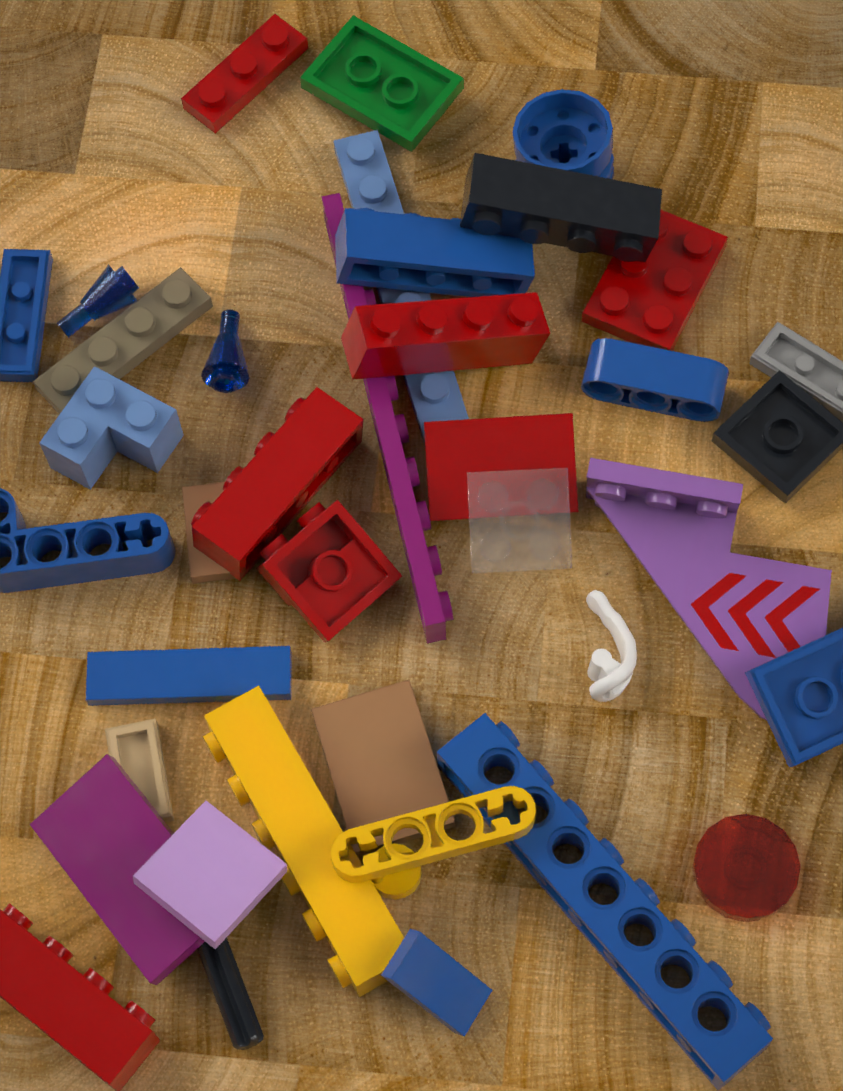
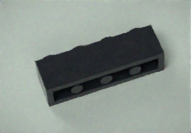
[460,153,662,262]

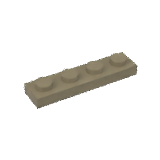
[33,267,213,414]

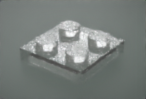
[467,468,572,573]

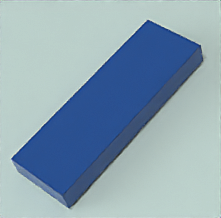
[0,249,53,382]

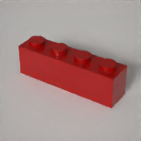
[341,292,550,380]
[191,387,364,581]
[0,903,161,1091]

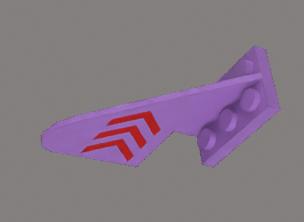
[586,458,832,720]

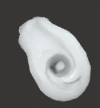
[586,590,637,702]

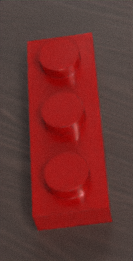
[181,14,309,134]

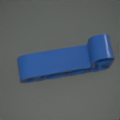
[0,488,176,593]

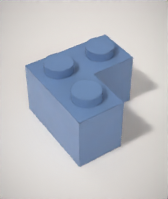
[39,366,184,490]

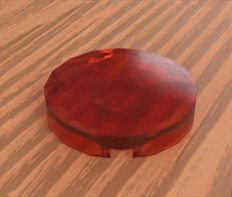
[692,814,801,922]

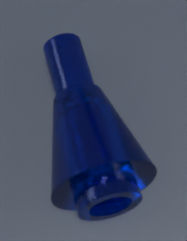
[57,264,139,337]
[201,309,250,393]

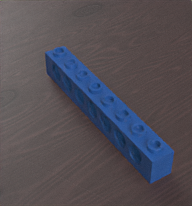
[437,713,773,1091]

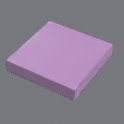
[133,801,287,949]

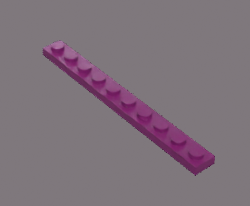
[321,193,454,644]

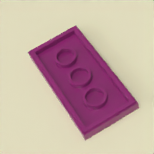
[30,754,205,985]

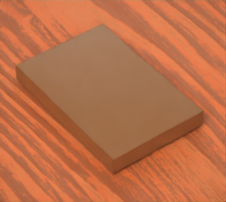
[311,680,456,857]

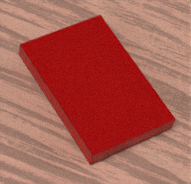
[424,413,579,521]

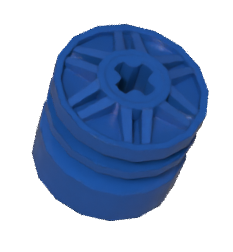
[512,89,614,179]

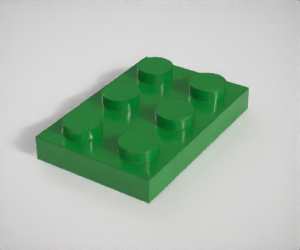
[300,15,464,152]

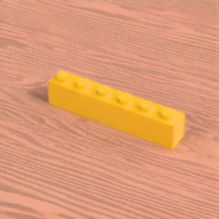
[202,686,404,997]

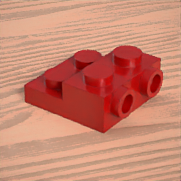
[256,499,402,643]

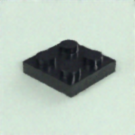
[712,370,843,504]

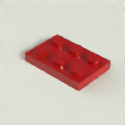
[582,210,728,351]

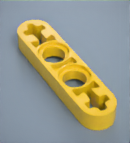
[330,786,536,883]

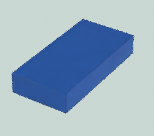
[381,929,492,1037]

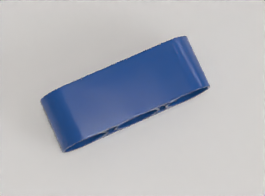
[581,338,729,422]

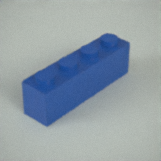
[335,208,535,297]

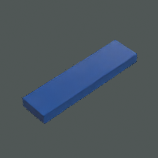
[86,646,292,706]

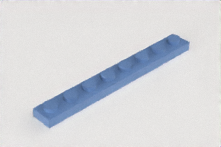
[333,130,469,449]

